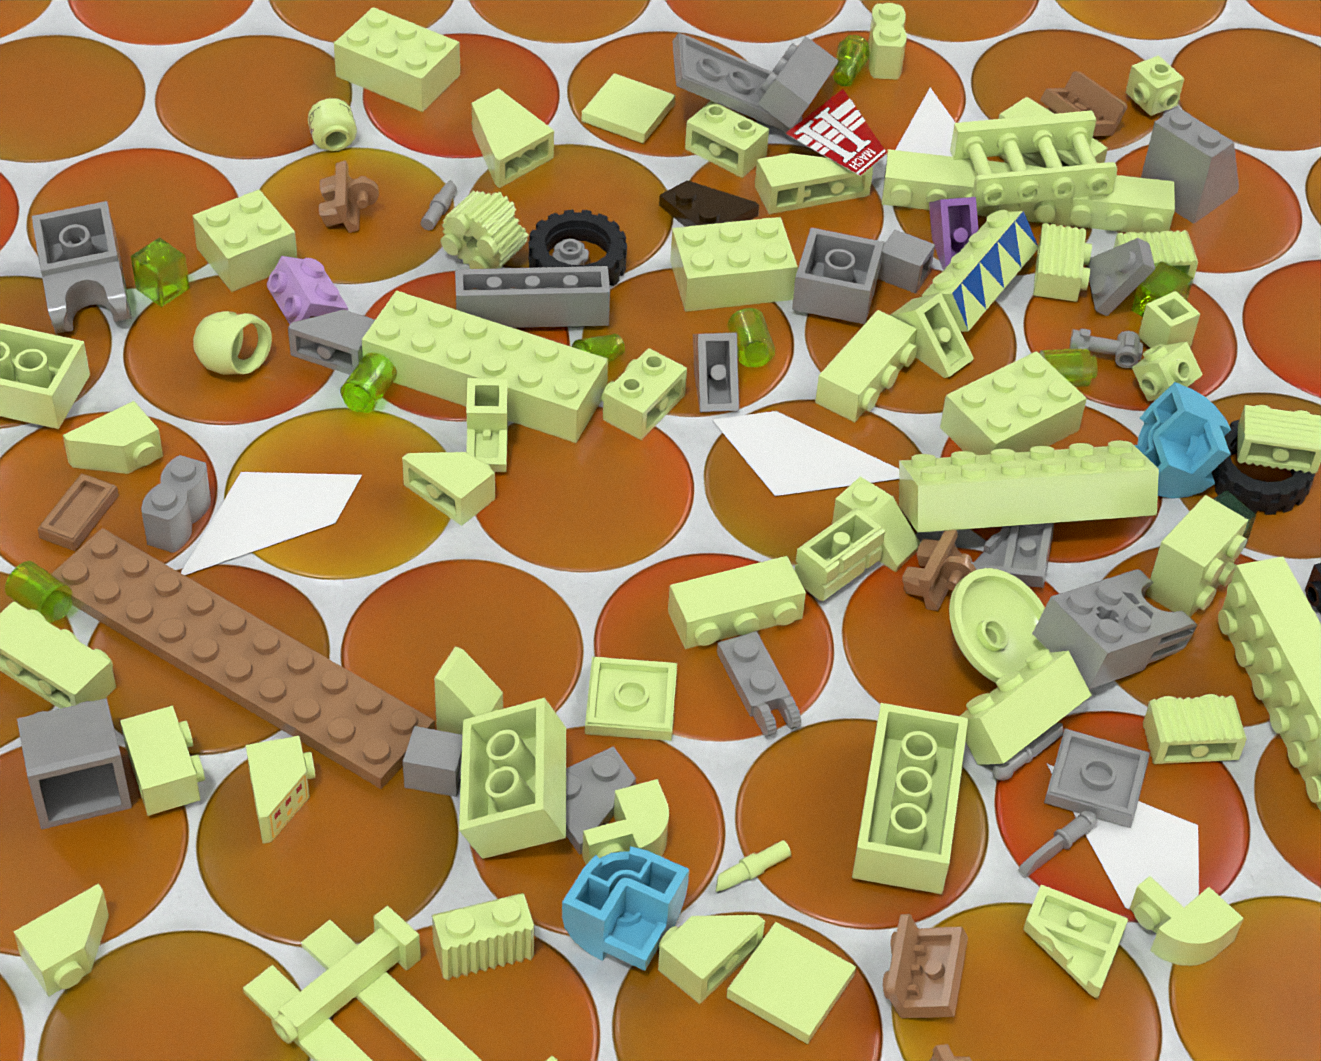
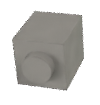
[878,230,935,293]
[403,726,462,797]

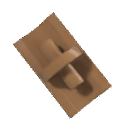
[319,161,379,233]
[902,530,976,611]

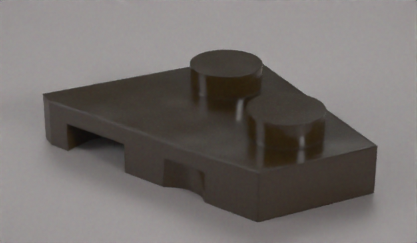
[659,180,759,227]

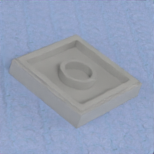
[1044,729,1150,828]

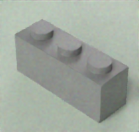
[757,36,838,129]

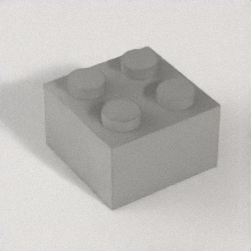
[792,228,884,324]

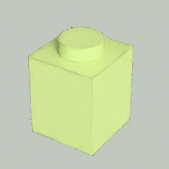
[1139,291,1200,348]

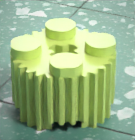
[440,190,529,269]

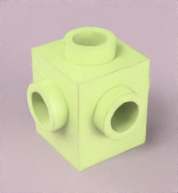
[1125,55,1184,116]
[1132,341,1203,401]

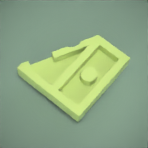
[1023,884,1128,998]

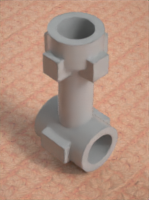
[1069,329,1143,368]

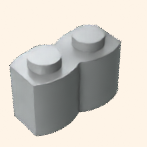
[141,455,211,553]

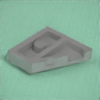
[971,523,1054,588]
[566,746,636,855]

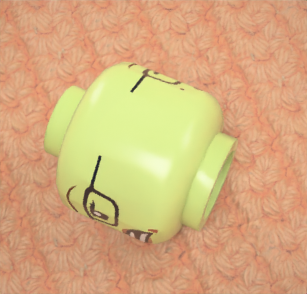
[307,98,357,151]

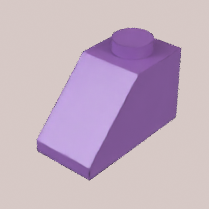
[929,197,978,270]

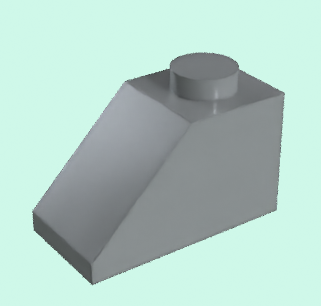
[288,310,375,378]
[693,332,739,412]

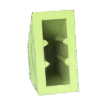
[472,88,554,188]

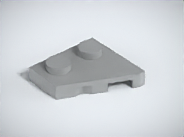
[1086,238,1155,316]

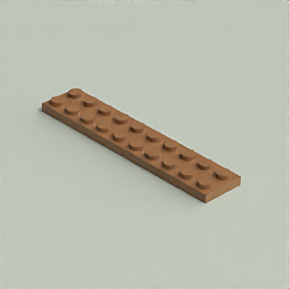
[45,528,435,789]

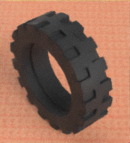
[528,210,627,287]
[1211,420,1315,515]

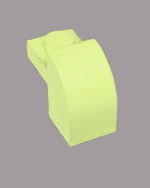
[466,378,508,472]
[582,779,669,865]
[1129,876,1244,966]

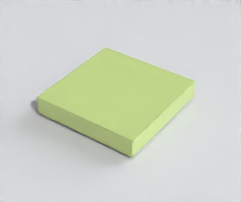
[582,73,676,144]
[585,657,677,741]
[726,922,856,1044]

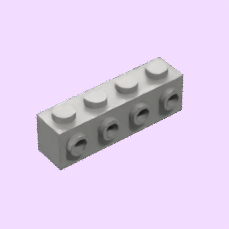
[455,266,610,328]

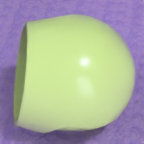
[193,311,272,375]

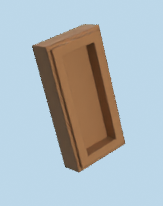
[37,473,119,551]

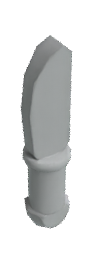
[992,723,1063,781]
[1018,811,1097,877]

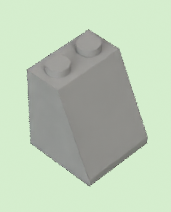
[1141,107,1239,224]
[17,698,132,830]

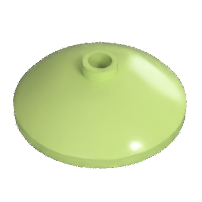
[949,568,1047,683]

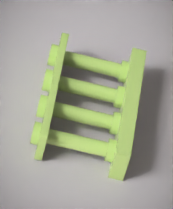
[950,110,1118,207]

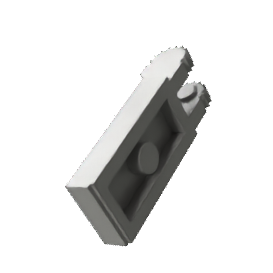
[717,631,802,737]

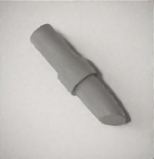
[421,180,457,230]

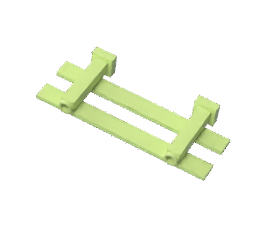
[243,905,558,1061]

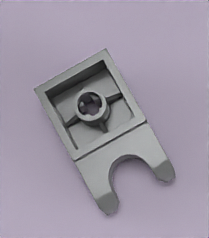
[32,201,132,334]
[1032,569,1197,690]

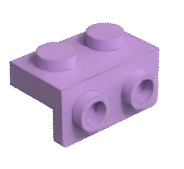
[267,256,349,324]

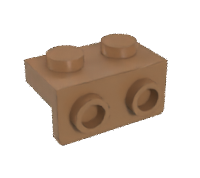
[1040,71,1127,137]
[883,914,968,1018]

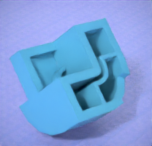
[1134,382,1231,499]
[562,846,689,971]

